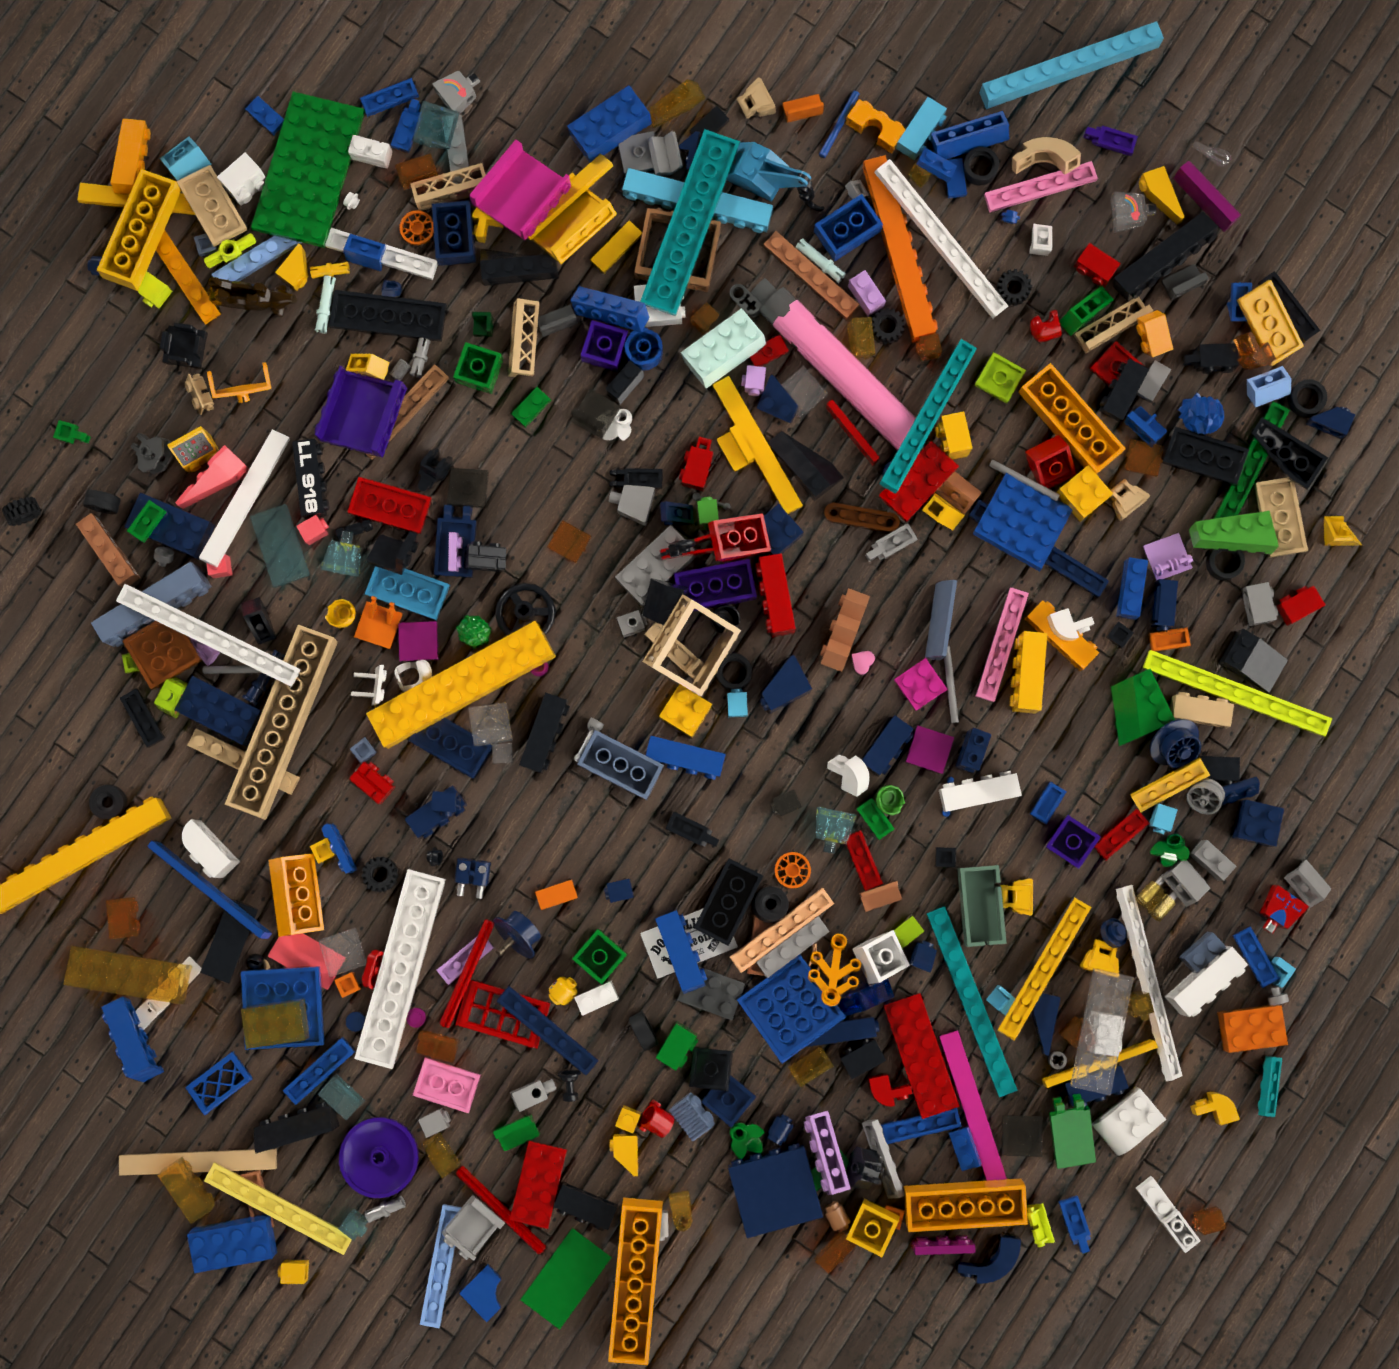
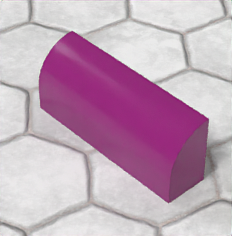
[1173,161,1241,232]

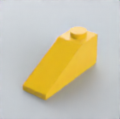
[1139,166,1184,225]

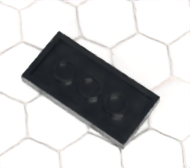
[1162,427,1249,486]

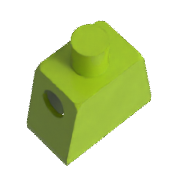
[154,678,188,719]

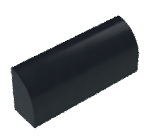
[200,899,258,983]

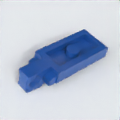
[391,99,421,153]
[1058,1195,1091,1254]

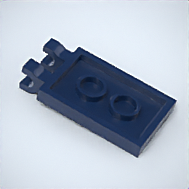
[434,505,477,578]

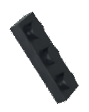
[120,688,165,748]

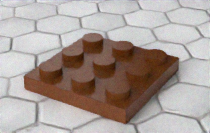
[122,621,202,690]

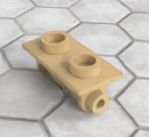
[185,374,214,415]

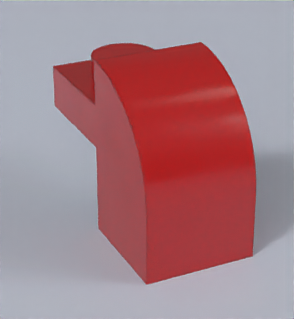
[867,1073,913,1107]

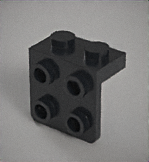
[367,531,419,575]

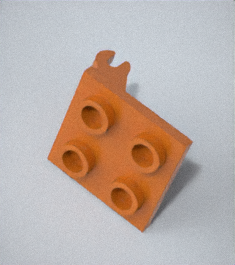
[354,596,403,649]

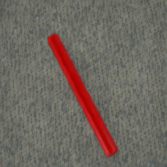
[440,919,494,1028]
[456,1166,546,1254]

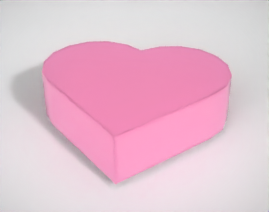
[851,651,875,675]

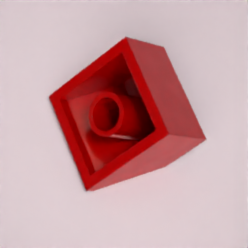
[1025,435,1077,489]

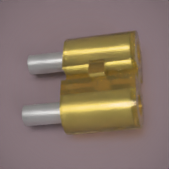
[1136,874,1178,921]

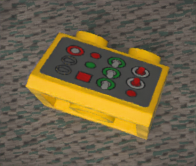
[168,426,219,472]

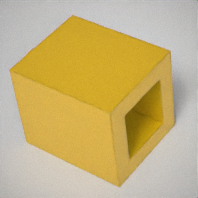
[615,1105,642,1133]
[278,1260,309,1284]

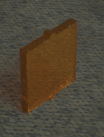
[1125,439,1164,477]
[547,520,592,563]

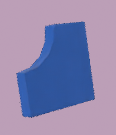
[459,1264,502,1322]

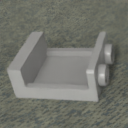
[441,1194,505,1261]

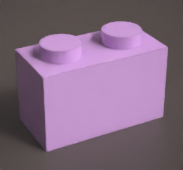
[848,270,886,317]

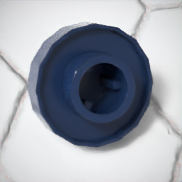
[1101,919,1127,948]

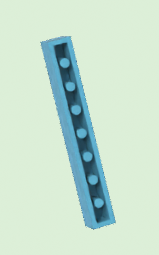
[622,168,773,233]

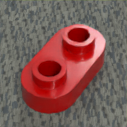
[362,950,384,989]

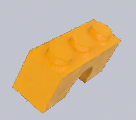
[846,99,906,154]

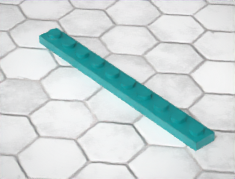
[879,339,977,494]
[926,906,1018,1098]

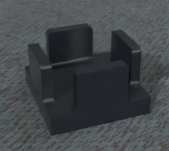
[160,323,207,369]

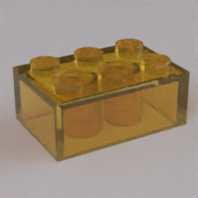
[241,998,310,1049]

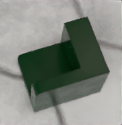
[472,312,493,337]

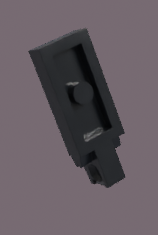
[666,812,719,847]

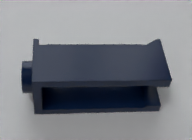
[1151,579,1178,631]

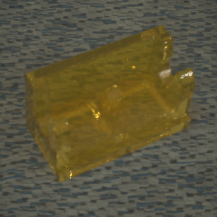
[848,317,875,360]
[788,1047,834,1087]

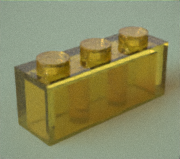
[158,1157,215,1224]

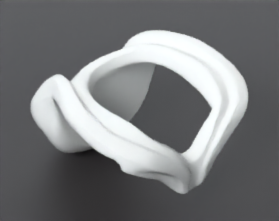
[395,660,432,692]

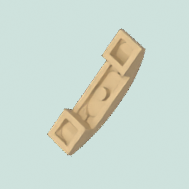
[644,622,704,680]

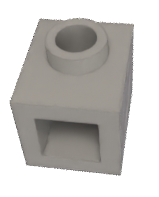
[617,610,647,638]

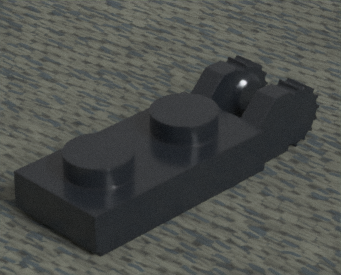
[609,468,663,489]

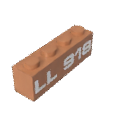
[76,513,141,587]

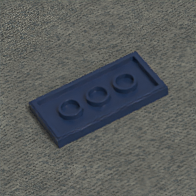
[408,718,493,779]

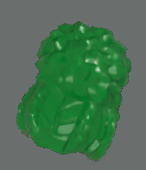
[456,615,491,649]

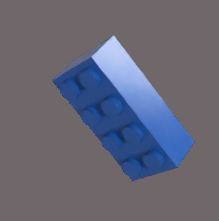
[567,85,652,163]
[187,1214,277,1273]

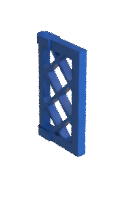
[185,1051,253,1115]

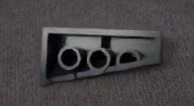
[480,249,559,286]

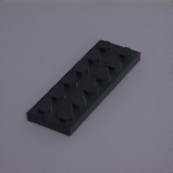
[329,290,447,342]

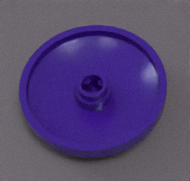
[339,1117,419,1198]

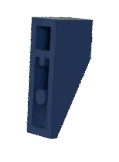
[1031,993,1061,1056]

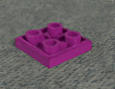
[398,621,439,662]
[905,725,954,774]

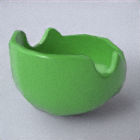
[876,785,905,815]

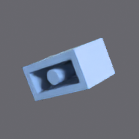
[1247,366,1291,407]

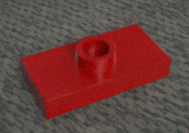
[749,335,789,367]

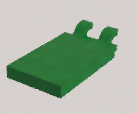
[1049,1094,1096,1169]

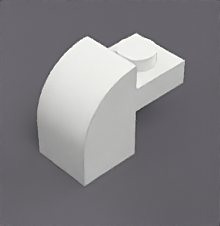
[1047,608,1094,641]
[827,755,869,797]

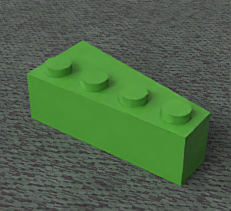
[1189,511,1279,554]

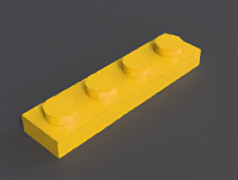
[1130,757,1210,812]

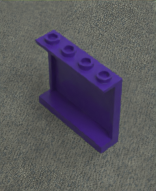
[315,366,407,458]

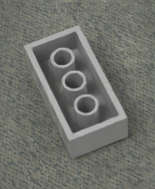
[615,525,697,607]

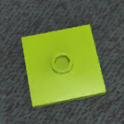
[974,352,1026,404]

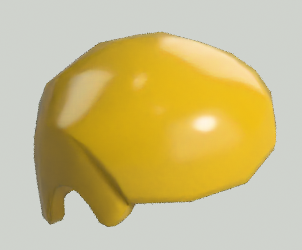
[325,599,356,628]

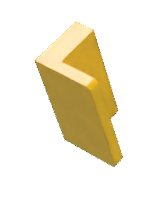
[717,425,755,472]

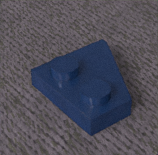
[757,375,799,423]

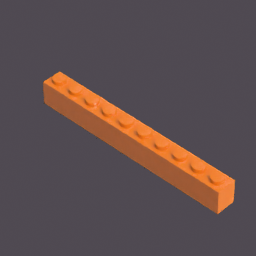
[862,155,938,343]

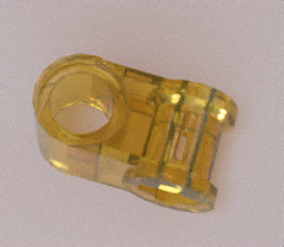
[669,1190,692,1231]

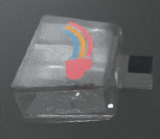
[1110,192,1156,233]

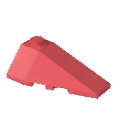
[175,445,249,509]

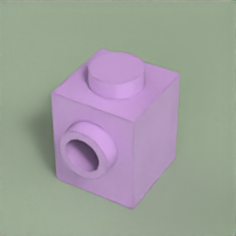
[741,365,766,396]

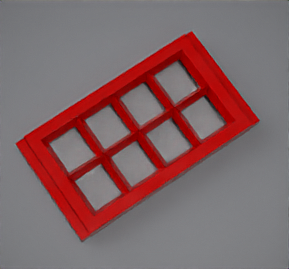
[455,980,551,1049]

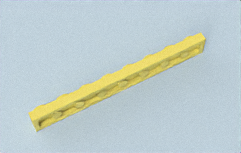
[204,1163,354,1255]

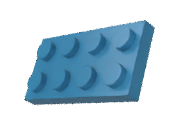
[365,566,450,621]

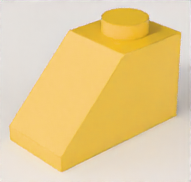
[275,243,308,291]
[346,354,390,380]
[610,1133,638,1176]

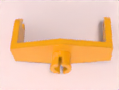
[207,362,271,403]

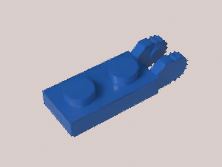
[321,823,357,874]

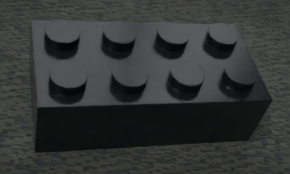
[694,858,763,946]

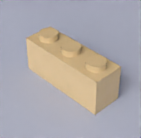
[1170,692,1234,728]

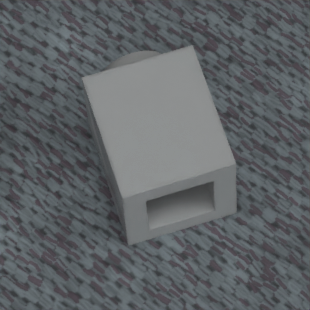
[418,1108,451,1138]

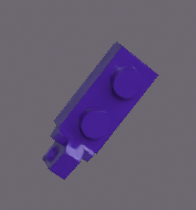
[1083,126,1138,156]

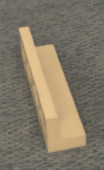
[410,163,486,211]
[1074,297,1153,354]
[508,298,539,377]

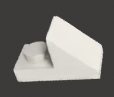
[1029,224,1052,256]

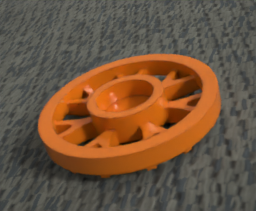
[400,210,434,246]
[775,852,811,888]

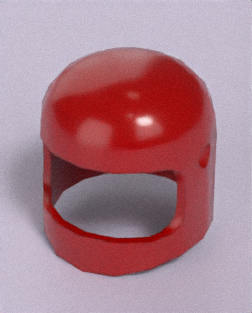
[1030,310,1062,342]

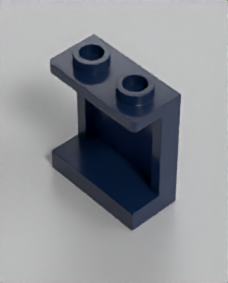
[955,728,991,774]

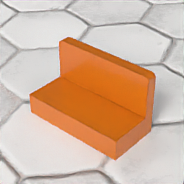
[782,94,824,123]

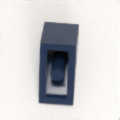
[1306,407,1355,439]
[909,940,937,973]

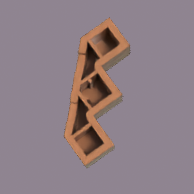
[820,588,870,672]

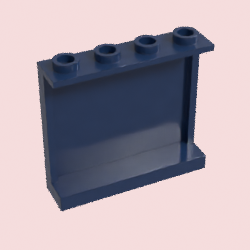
[728,1143,823,1238]

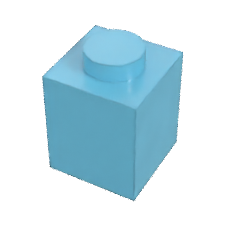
[727,689,748,718]
[1148,804,1177,835]

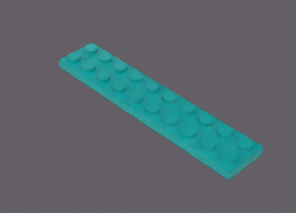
[640,129,740,316]

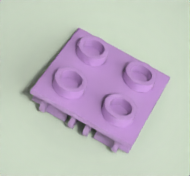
[1143,533,1193,581]

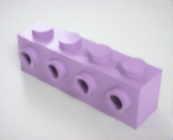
[804,1111,851,1195]

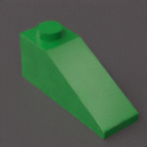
[1059,286,1114,336]

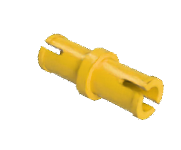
[310,262,350,279]

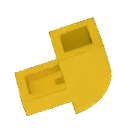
[472,208,504,243]
[1190,1092,1240,1125]

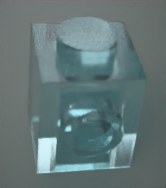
[338,1209,368,1241]

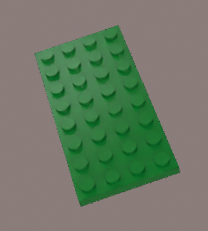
[251,91,365,248]

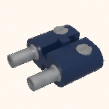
[455,858,491,899]

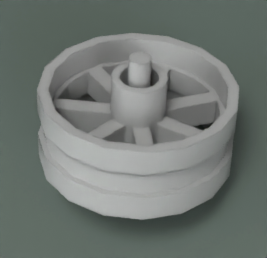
[1187,778,1225,814]

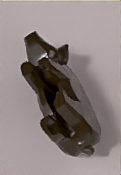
[208,277,297,317]

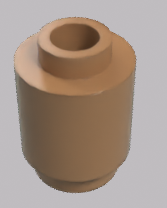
[824,1201,851,1233]

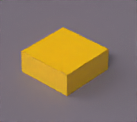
[310,838,336,864]

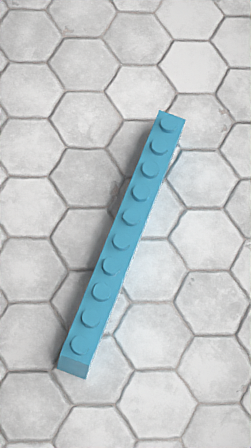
[979,21,1164,109]

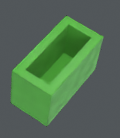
[697,497,719,531]

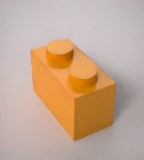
[1136,310,1173,358]

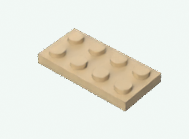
[177,165,247,247]
[1254,477,1308,558]

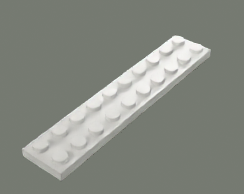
[354,869,446,1069]

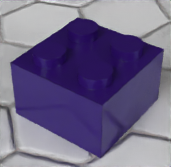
[581,320,629,372]
[1045,815,1101,869]

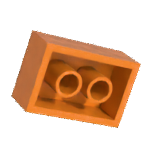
[1217,1005,1288,1053]

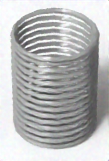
[389,359,411,381]

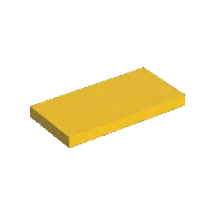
[1237,280,1304,366]

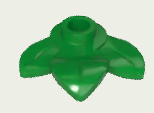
[1150,834,1190,867]
[730,1122,764,1159]

